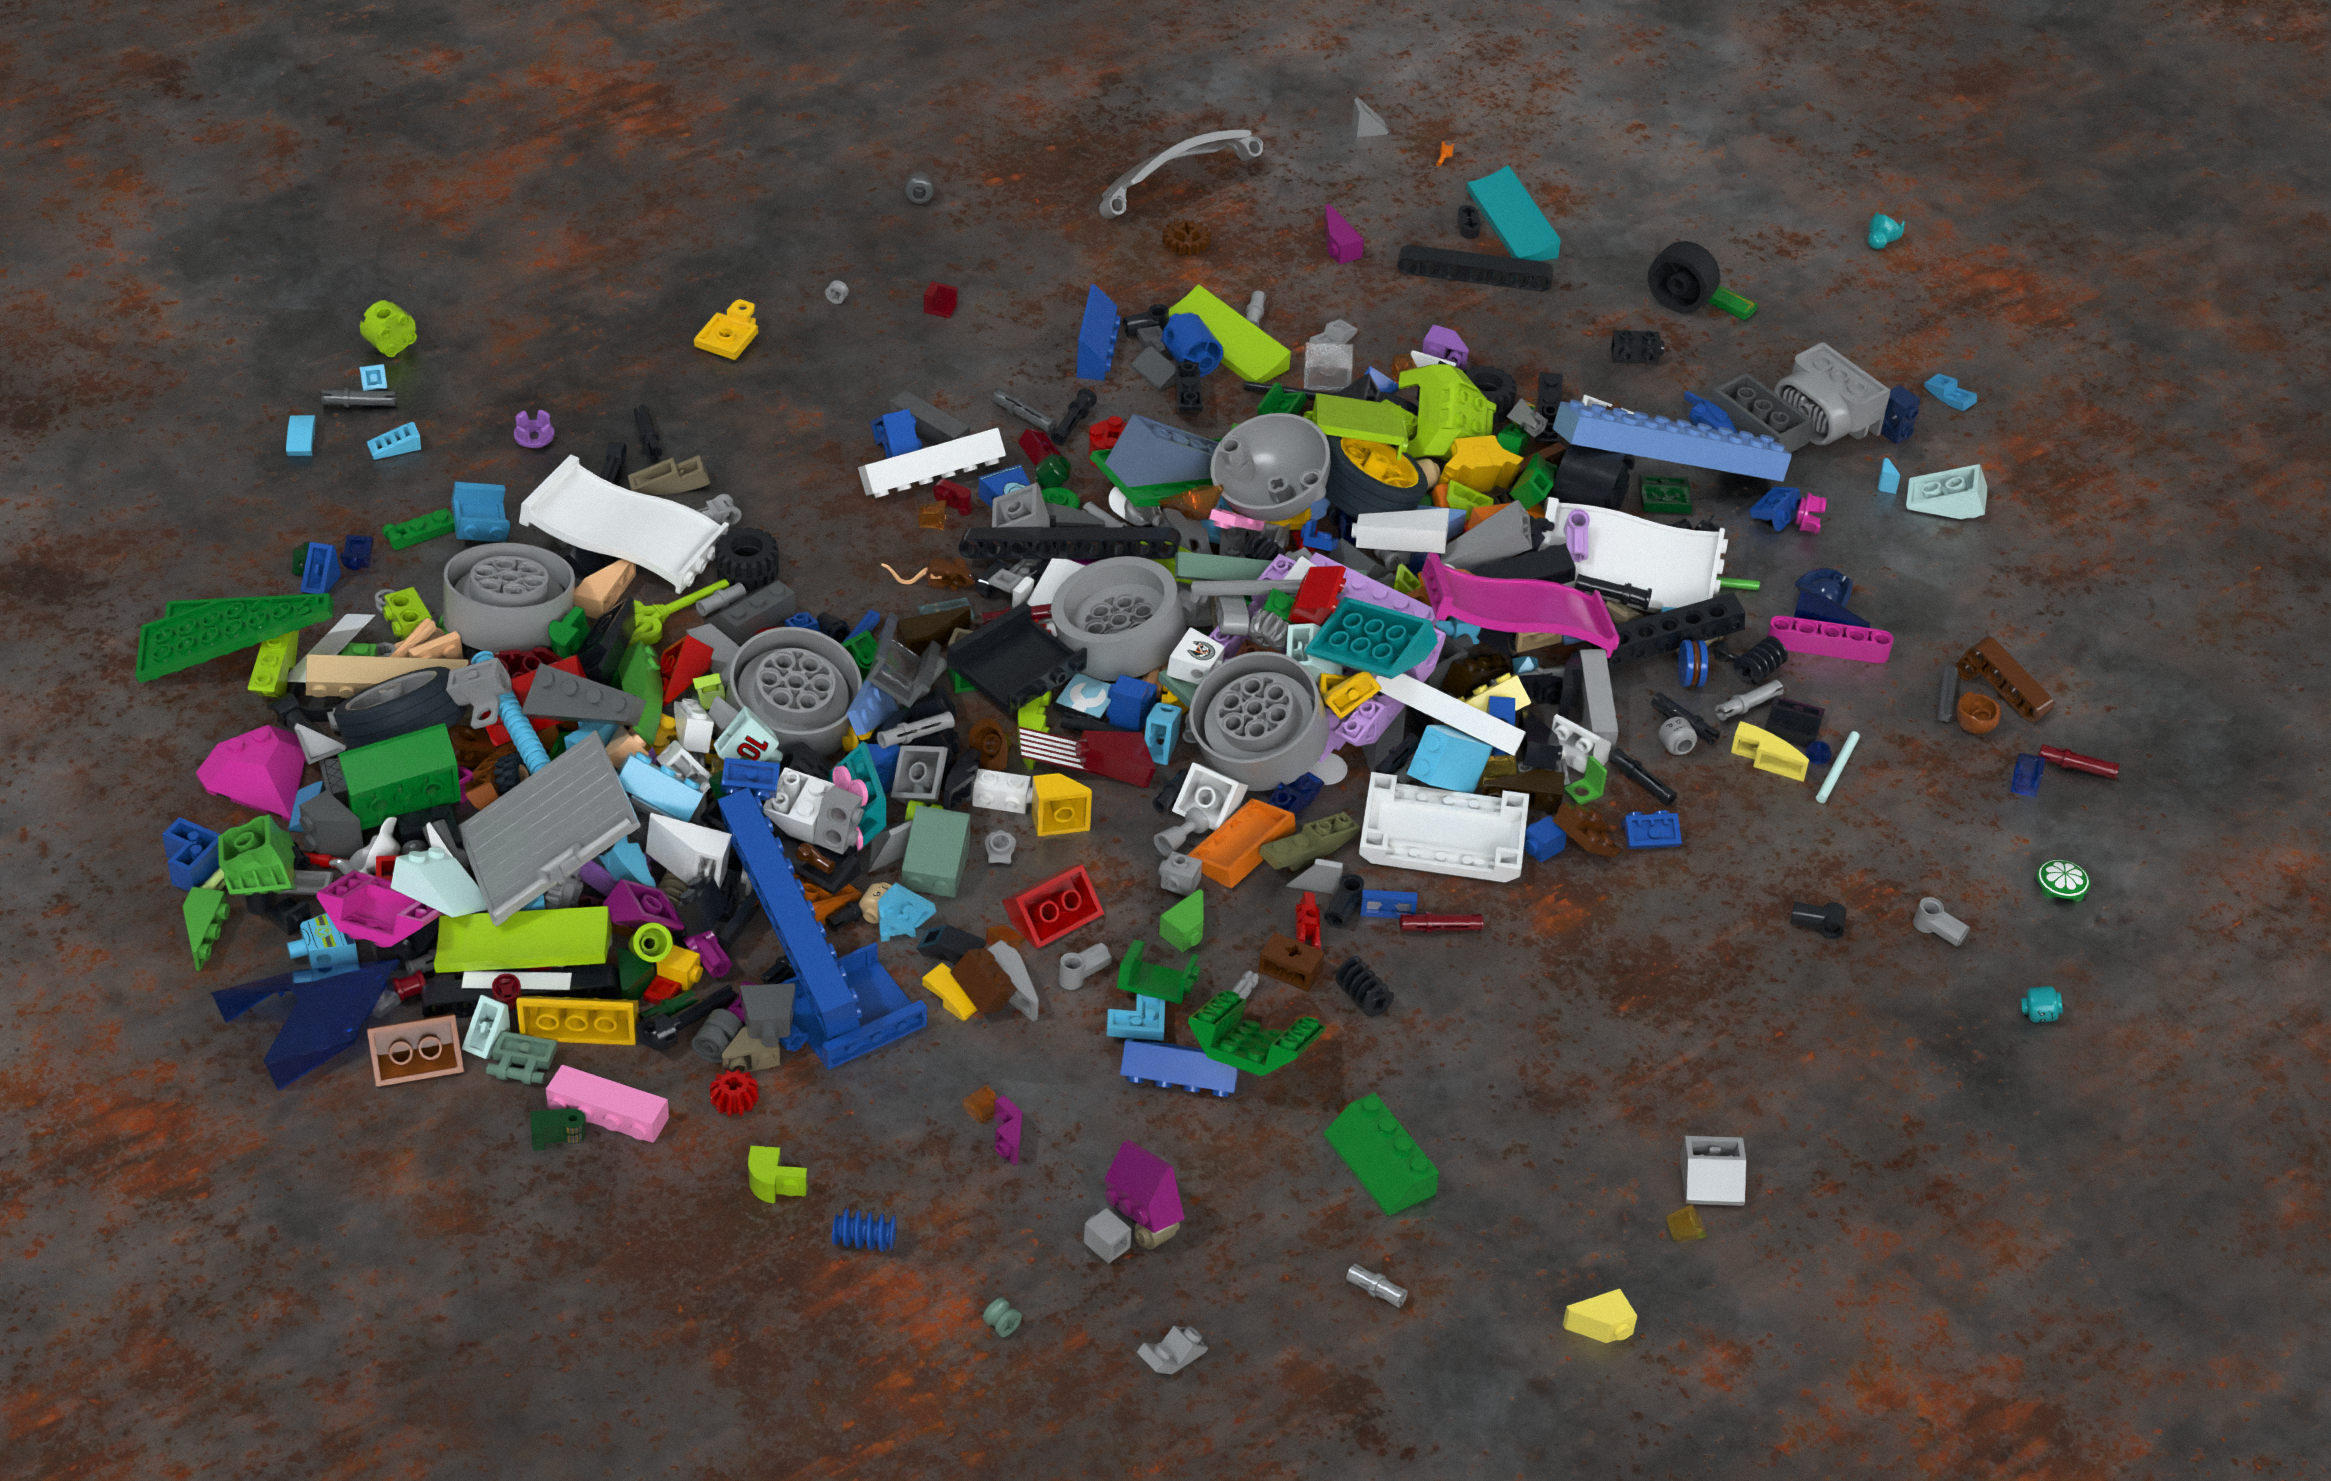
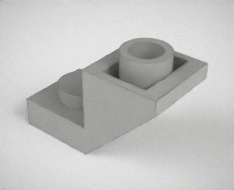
[1137,1326,1208,1374]

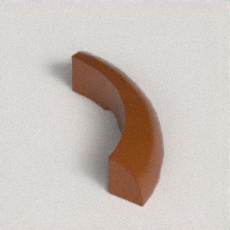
[465,725,559,810]

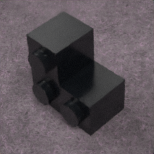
[396,804,464,850]

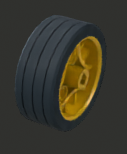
[1324,435,1428,520]

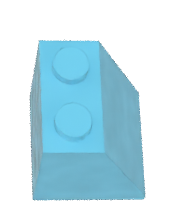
[1407,725,1494,794]

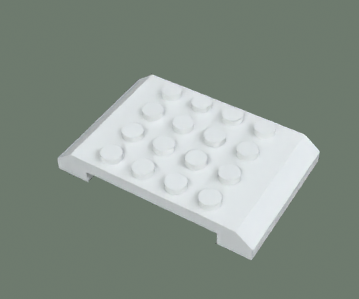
[1359,772,1529,882]

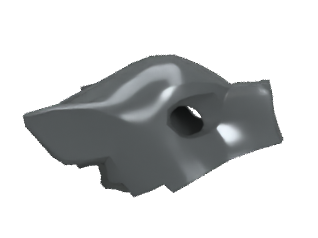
[1159,508,1213,555]

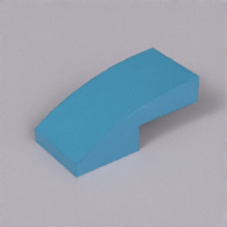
[1925,373,1977,411]

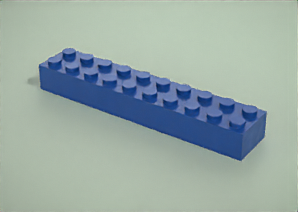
[718,787,862,1041]

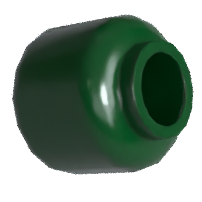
[1035,454,1072,488]

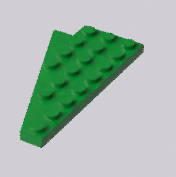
[135,593,334,683]

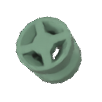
[983,1298,1022,1337]

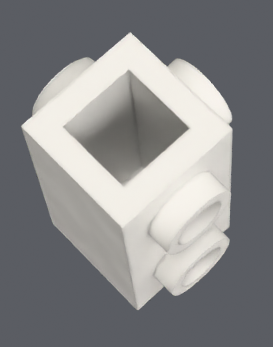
[973,769,1032,814]

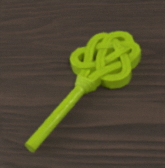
[598,579,729,650]

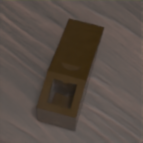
[897,605,971,656]
[1442,654,1513,699]
[1482,769,1565,813]

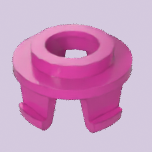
[1795,492,1827,534]

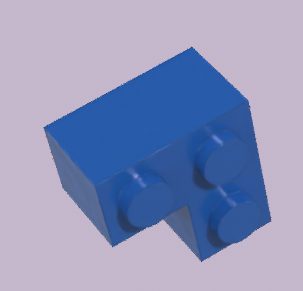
[870,409,923,459]
[1106,674,1157,733]
[162,817,221,892]

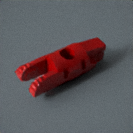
[1295,891,1321,950]

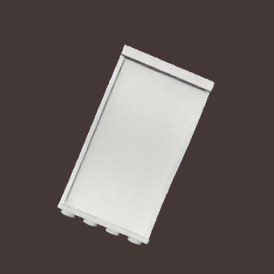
[519,455,729,594]
[1538,497,1728,614]

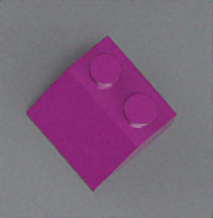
[603,879,685,931]

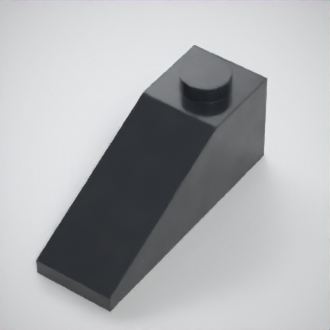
[1517,708,1563,769]

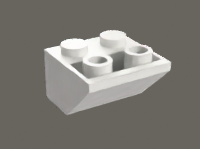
[1552,714,1611,774]
[762,767,835,844]

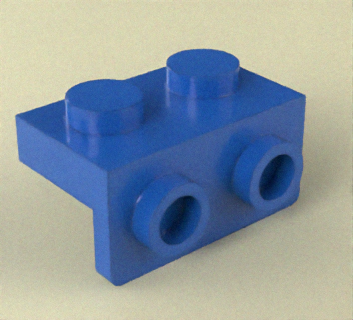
[721,757,780,801]

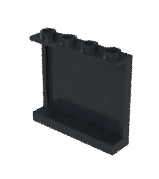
[947,602,1087,714]

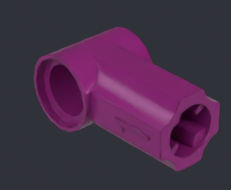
[683,930,733,978]

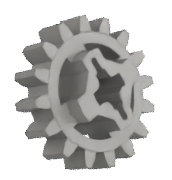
[544,868,583,909]

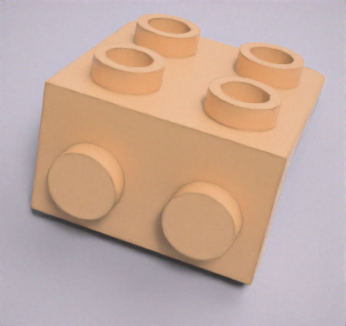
[394,628,463,659]

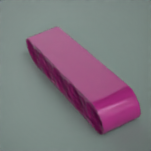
[1767,616,1894,663]

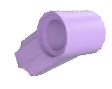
[1563,509,1590,562]

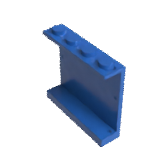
[780,942,927,1070]

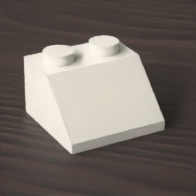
[1172,762,1248,830]

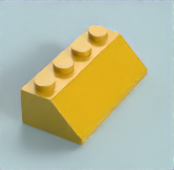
[516,996,640,1045]

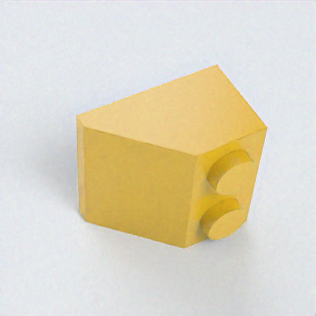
[1031,773,1092,837]

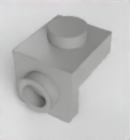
[1179,580,1211,619]

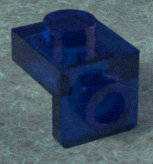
[339,535,374,570]

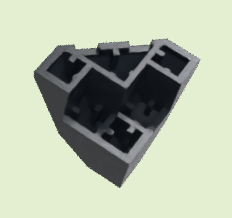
[867,686,961,791]

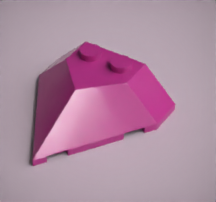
[196,725,306,822]

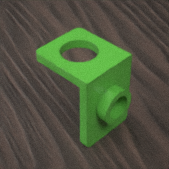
[1564,755,1607,805]

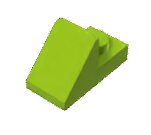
[693,673,726,710]

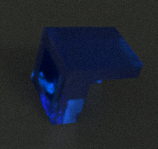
[2010,753,2045,797]

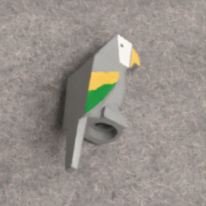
[1507,398,1548,437]

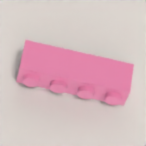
[546,1065,669,1143]

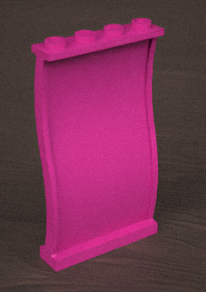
[1421,552,1620,658]

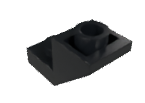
[917,924,986,966]

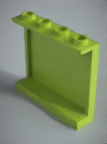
[1312,393,1408,460]

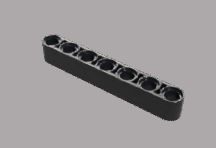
[1397,245,1553,292]
[421,964,621,1019]

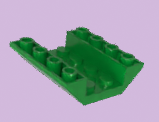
[338,723,461,831]
[1188,990,1326,1076]

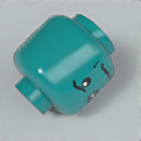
[2021,986,2063,1023]

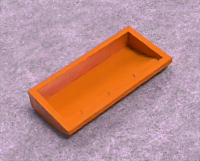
[1187,798,1297,889]

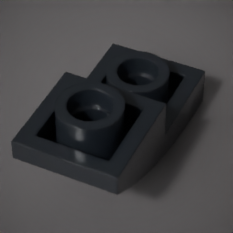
[1518,675,1563,704]

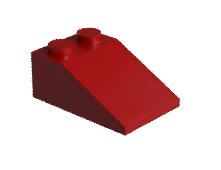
[659,635,714,708]

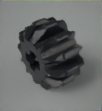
[1242,532,1286,561]

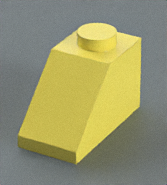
[1563,1289,1637,1343]

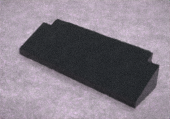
[700,798,862,896]

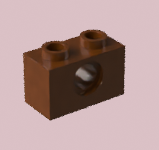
[447,725,496,768]

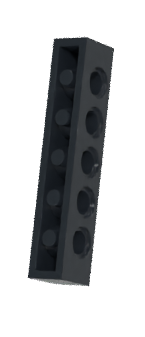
[1592,592,1745,668]

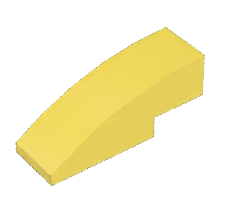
[1731,721,1809,782]

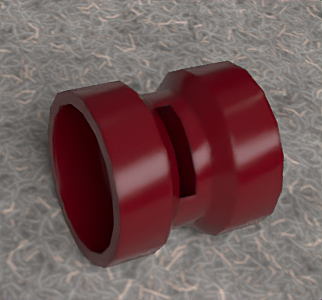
[492,973,522,1011]

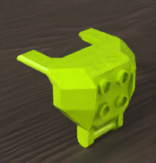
[1398,364,1496,462]

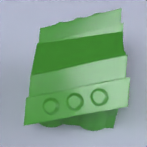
[218,814,297,896]

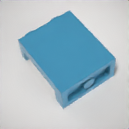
[451,482,510,542]

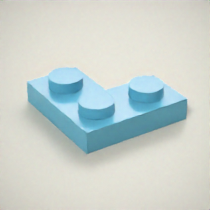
[1106,993,1165,1041]

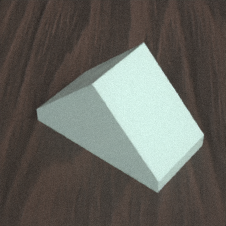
[462,995,511,1059]

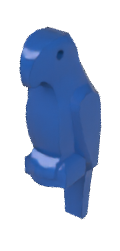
[1684,391,1739,434]

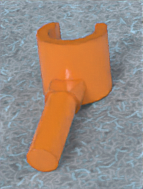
[1436,141,1454,167]

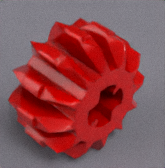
[709,1068,759,1118]

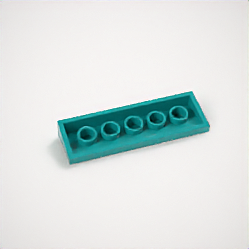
[1466,165,1561,261]

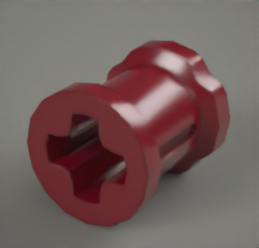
[392,970,426,1003]

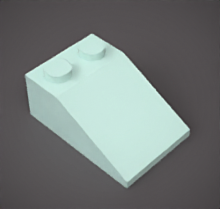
[1906,464,1987,519]
[391,847,488,918]

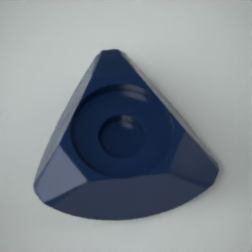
[1795,568,1853,613]

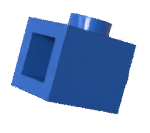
[1524,815,1567,863]

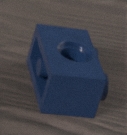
[1880,385,1921,444]

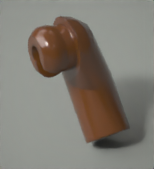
[795,843,835,874]

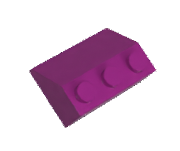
[1104,1139,1185,1233]

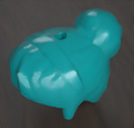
[1867,212,1905,250]

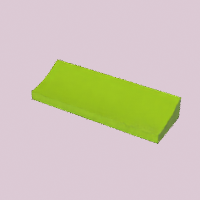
[1169,284,1291,383]
[434,906,612,973]

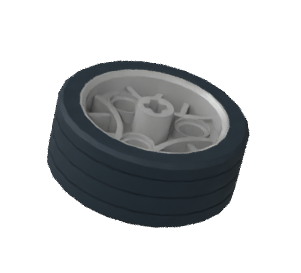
[333,666,466,750]

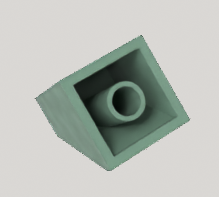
[902,805,970,898]

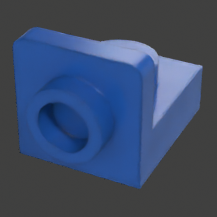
[1301,519,1339,551]

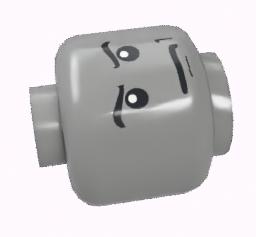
[1659,717,1697,755]

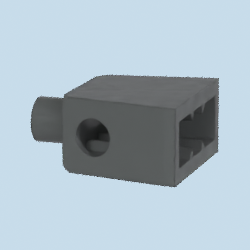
[740,983,796,1047]

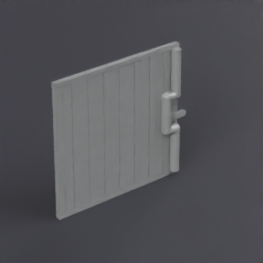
[458,730,641,927]

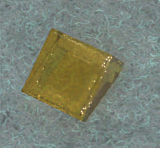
[1666,1204,1707,1242]

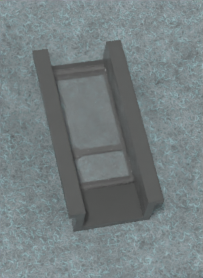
[866,612,941,708]

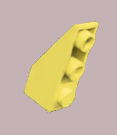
[1457,672,1531,713]

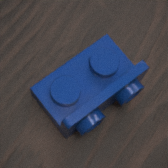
[1749,486,1801,531]
[1620,810,1682,849]

